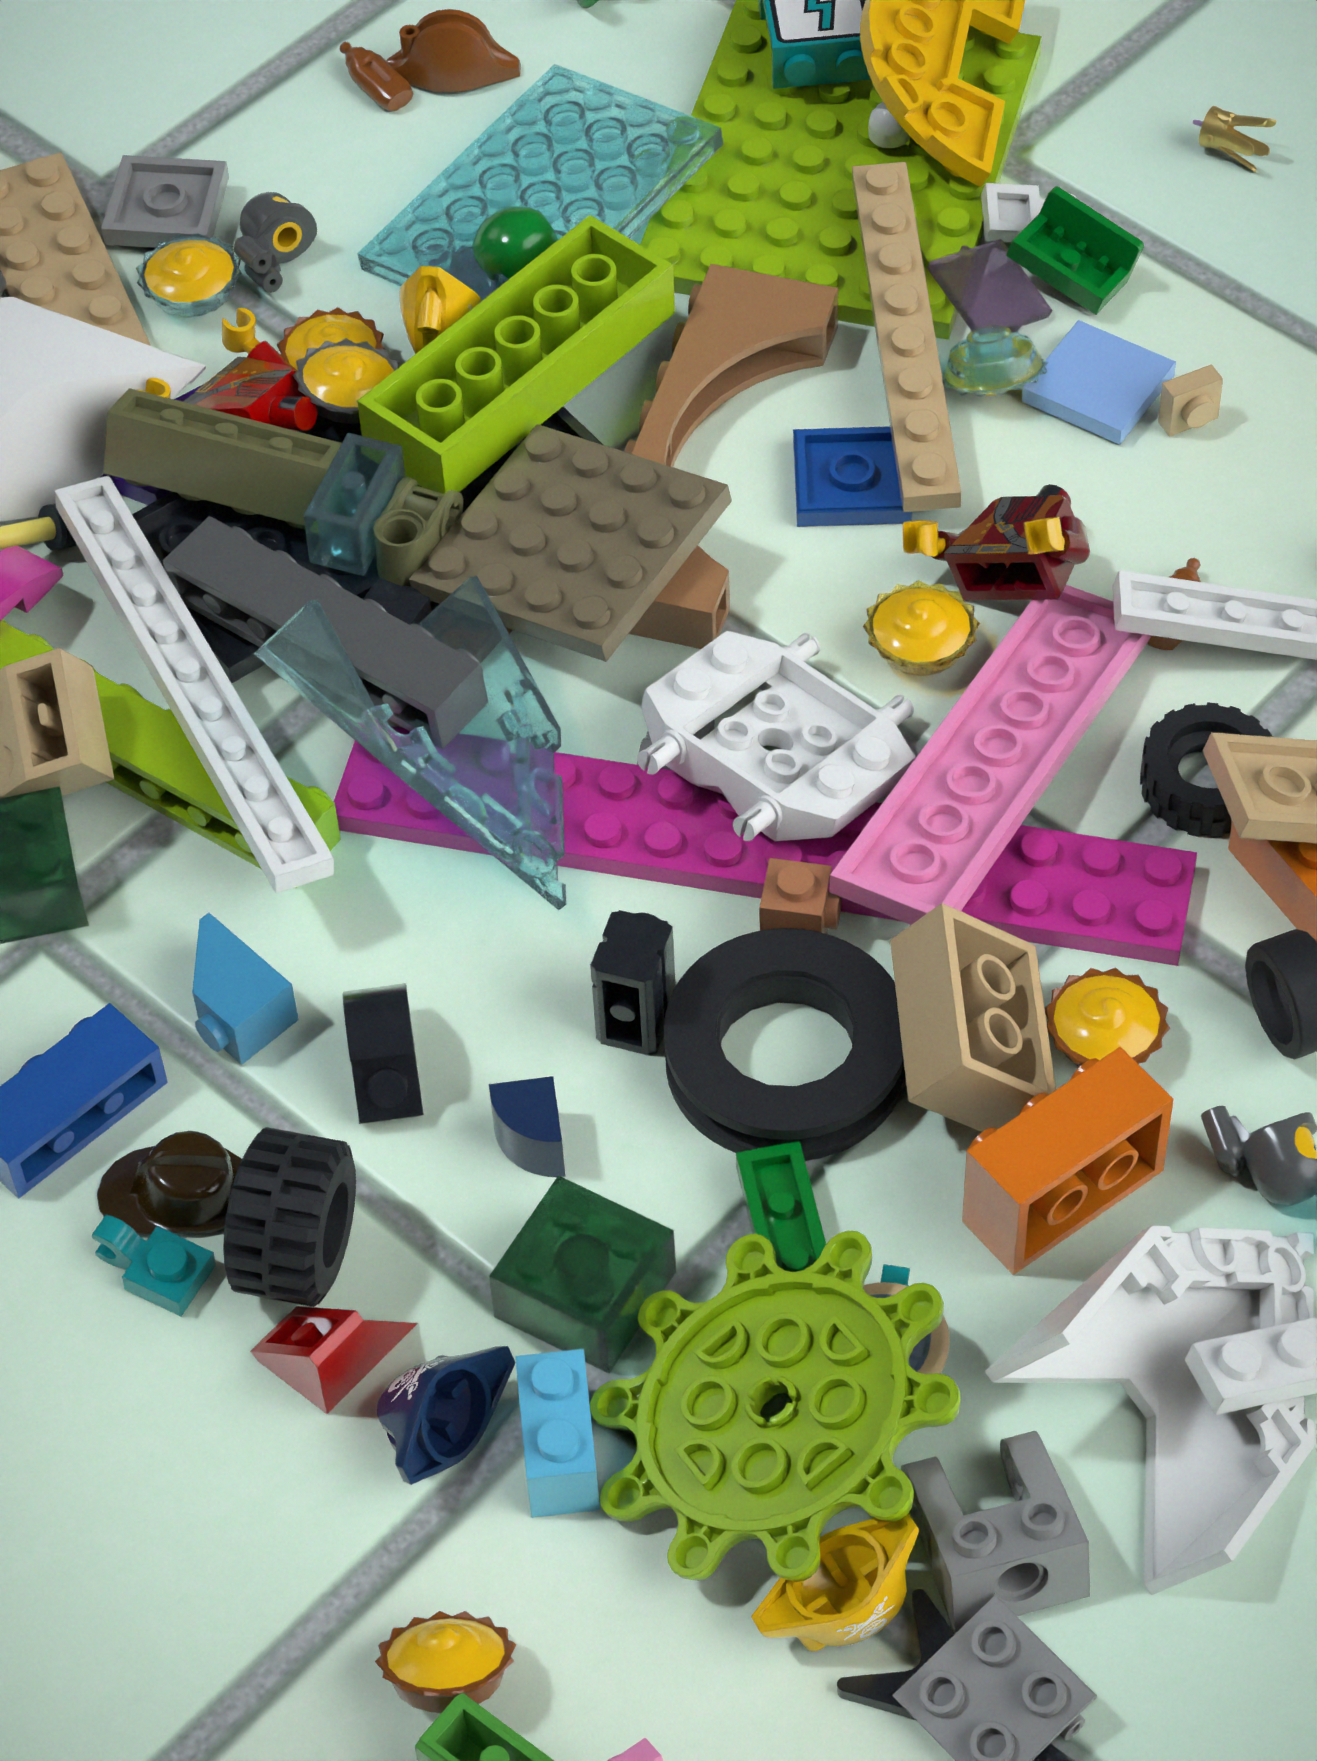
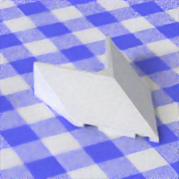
[0,297,206,526]
[984,1225,1315,1595]

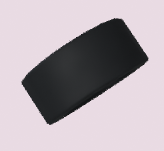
[1245,929,1317,1060]

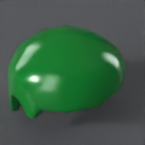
[472,206,558,281]

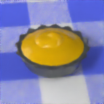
[293,338,399,424]

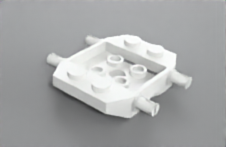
[637,631,916,841]

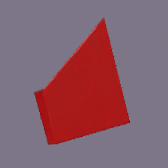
[250,1306,418,1414]

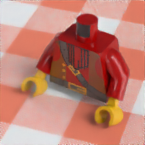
[138,308,317,431]

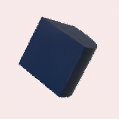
[489,1076,566,1177]

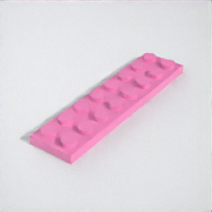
[829,585,1151,925]

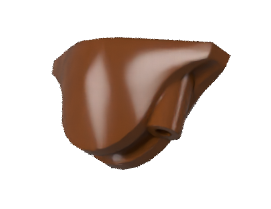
[386,9,521,92]

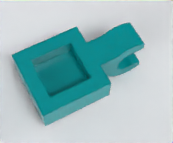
[92,1215,216,1317]

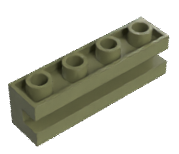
[104,388,346,530]

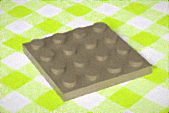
[409,424,732,662]

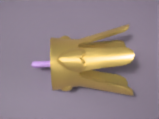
[1193,106,1277,173]

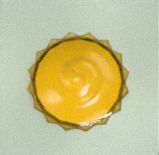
[863,580,980,676]

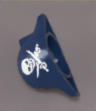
[377,1346,516,1485]

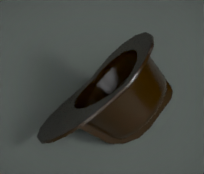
[97,1131,242,1235]

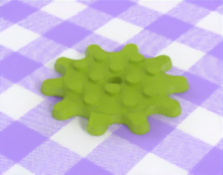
[590,1230,961,1582]

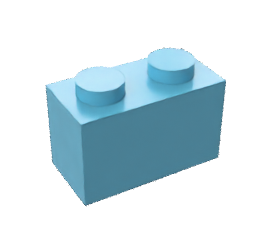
[515,1349,600,1518]

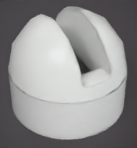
[868,102,910,148]

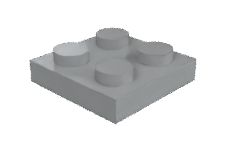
[101,155,229,248]

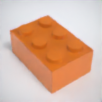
[962,1047,1174,1275]

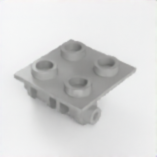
[892,1595,1097,1761]

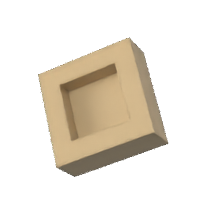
[1158,364,1223,437]

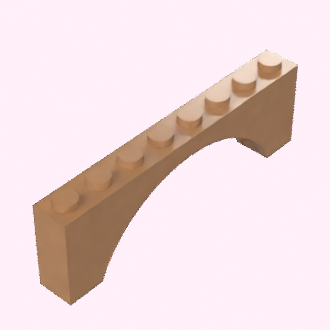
[625,264,838,649]

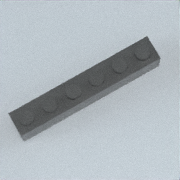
[163,516,488,750]

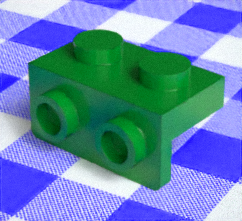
[1006,186,1144,315]

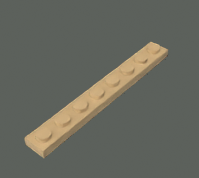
[852,162,961,512]

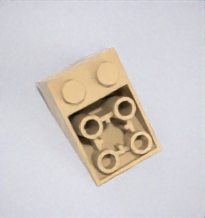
[0,648,114,816]

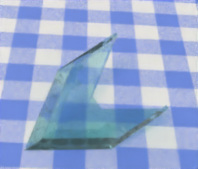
[254,576,566,910]

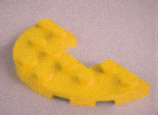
[860,0,1025,187]

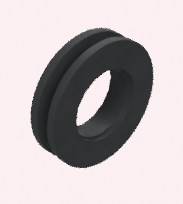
[664,928,906,1161]

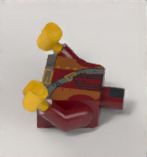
[903,484,1090,600]

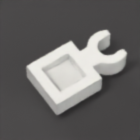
[981,183,1076,242]

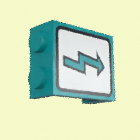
[758,0,871,89]

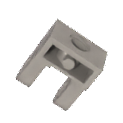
[901,1431,1090,1632]

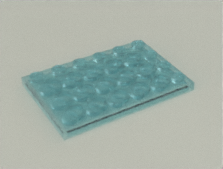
[357,64,724,300]

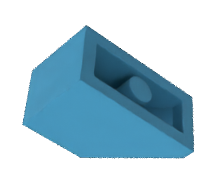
[192,913,299,1065]

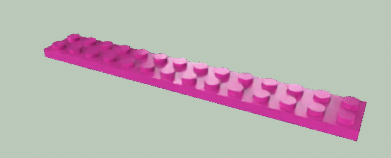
[334,722,1197,966]

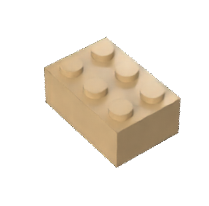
[890,903,1056,1132]

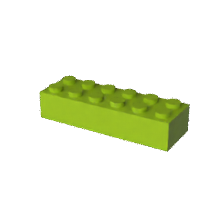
[357,215,675,494]

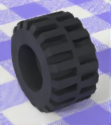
[223,1127,356,1307]

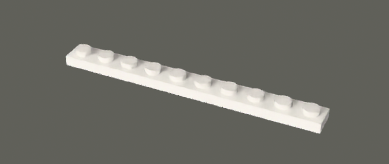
[54,475,334,893]

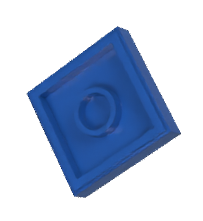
[793,426,912,527]

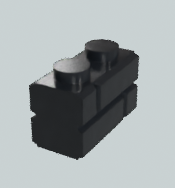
[590,910,676,1056]

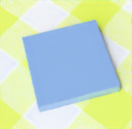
[1022,320,1176,445]

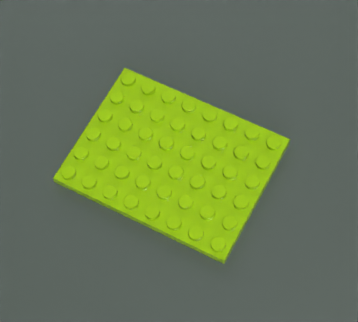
[640,0,1042,340]

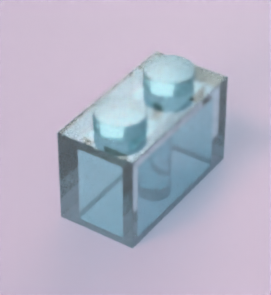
[303,433,405,576]

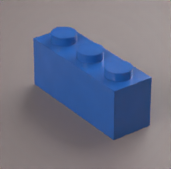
[0,1003,168,1199]

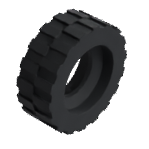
[1140,702,1273,838]

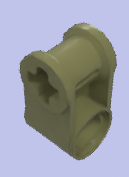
[373,477,463,586]

